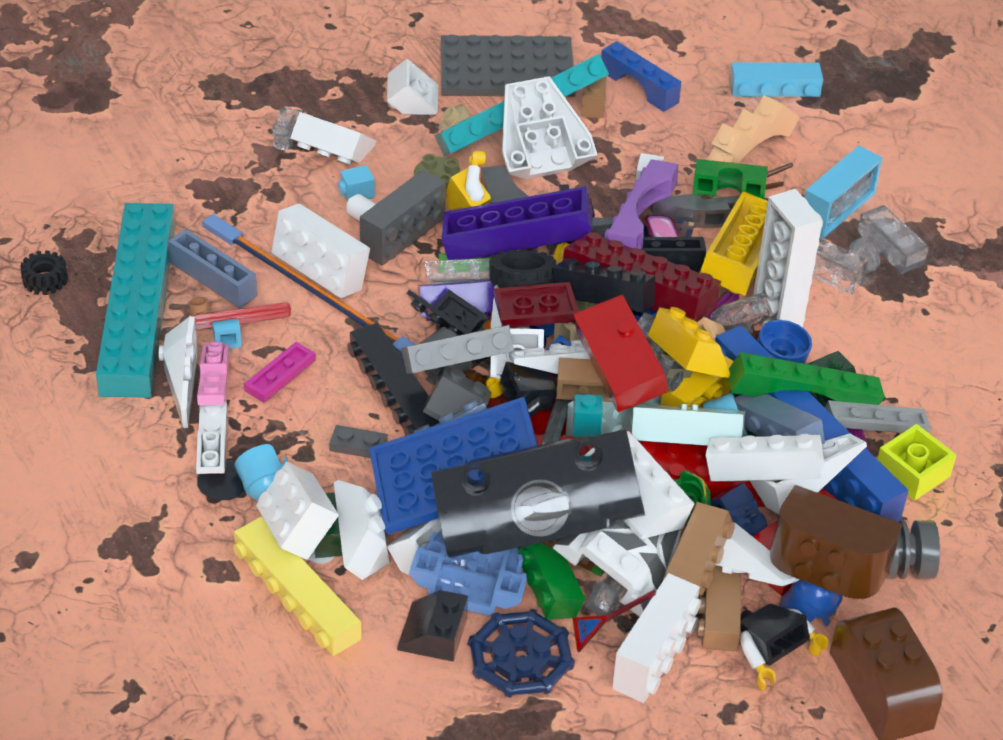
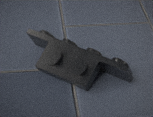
[406,289,488,336]

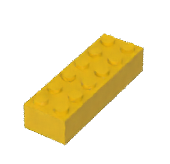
[700,192,768,295]

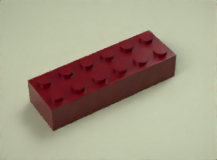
[563,232,721,322]

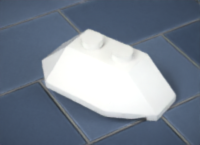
[334,480,390,580]

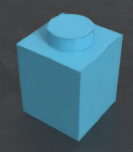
[337,165,375,201]

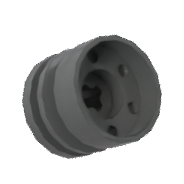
[886,520,940,579]

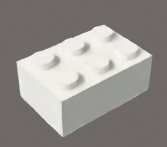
[256,461,339,560]

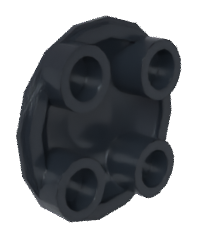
[197,460,247,504]

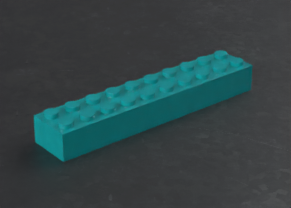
[96,203,176,398]

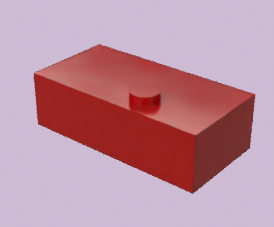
[573,295,668,412]

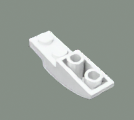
[196,401,227,474]

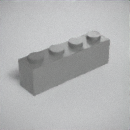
[401,325,514,374]

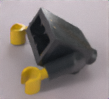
[486,362,557,417]

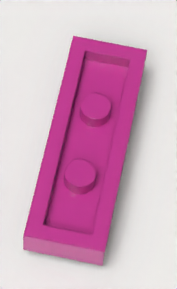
[244,342,316,403]

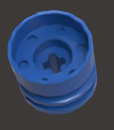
[757,320,812,364]

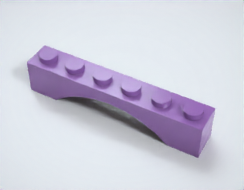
[604,159,678,249]

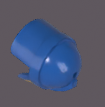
[780,580,843,627]

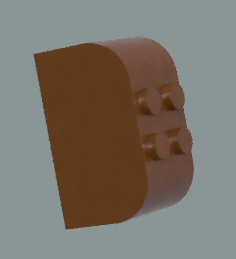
[770,485,903,599]
[830,607,942,740]

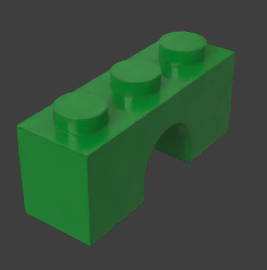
[693,159,768,199]

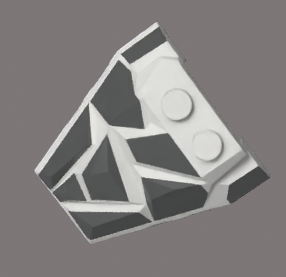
[553,520,682,617]

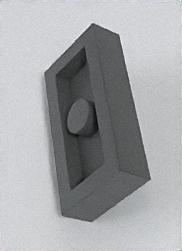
[329,425,388,458]

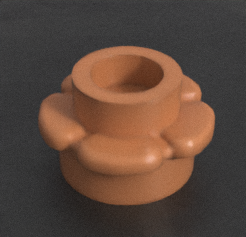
[188,297,212,316]

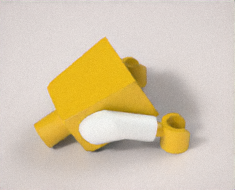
[445,151,491,210]

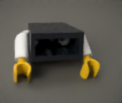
[740,604,828,690]

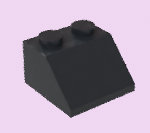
[397,590,468,662]

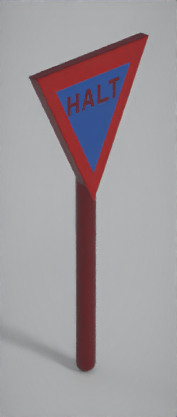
[572,590,656,652]

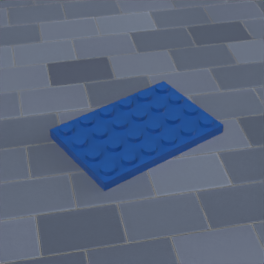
[369,397,538,535]

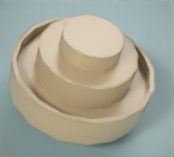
[439,104,470,131]

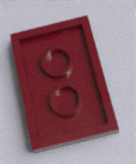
[494,282,579,328]

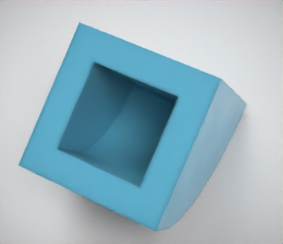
[212,318,242,349]

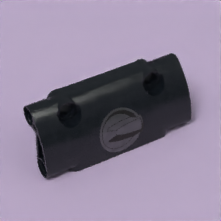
[432,429,645,558]

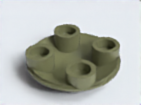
[414,154,460,188]

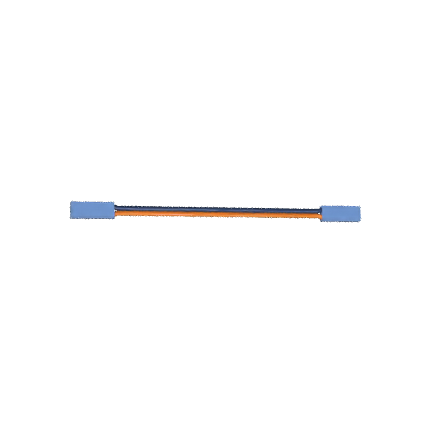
[202,214,416,357]

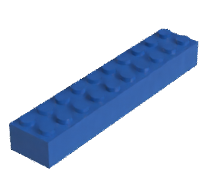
[715,325,909,522]

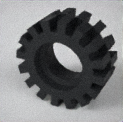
[20,250,68,295]

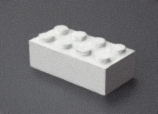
[271,203,370,299]
[612,573,701,703]

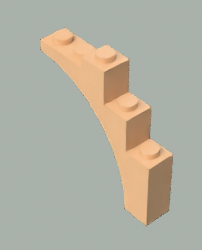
[692,95,800,198]

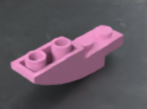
[197,341,229,405]

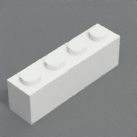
[706,434,825,481]

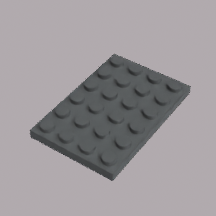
[441,34,576,97]

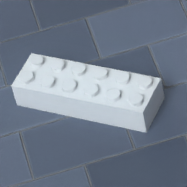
[751,189,823,327]

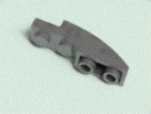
[652,194,740,228]

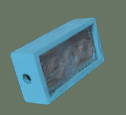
[804,145,883,239]

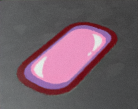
[644,215,681,237]

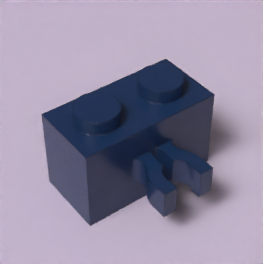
[710,483,768,537]

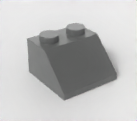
[423,366,492,421]

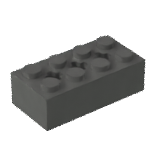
[360,169,446,266]

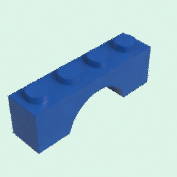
[601,41,682,112]

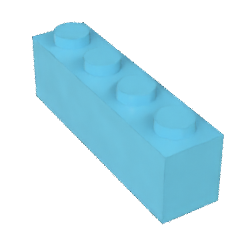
[729,62,823,97]

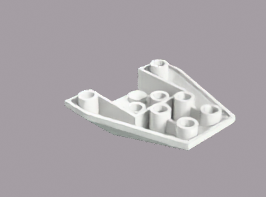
[502,77,598,179]

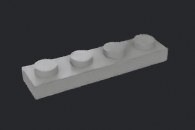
[825,400,931,433]

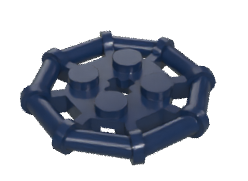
[467,609,575,698]

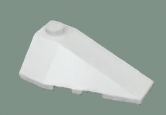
[749,433,867,514]
[716,522,800,586]

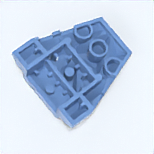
[409,530,527,616]

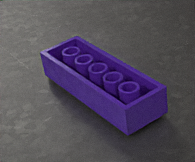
[441,186,593,262]

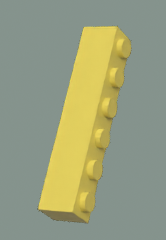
[233,516,362,656]

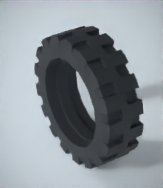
[489,249,556,288]

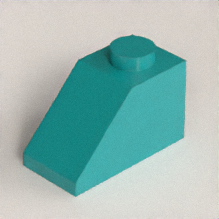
[573,394,603,437]

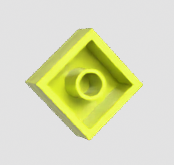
[877,424,956,501]

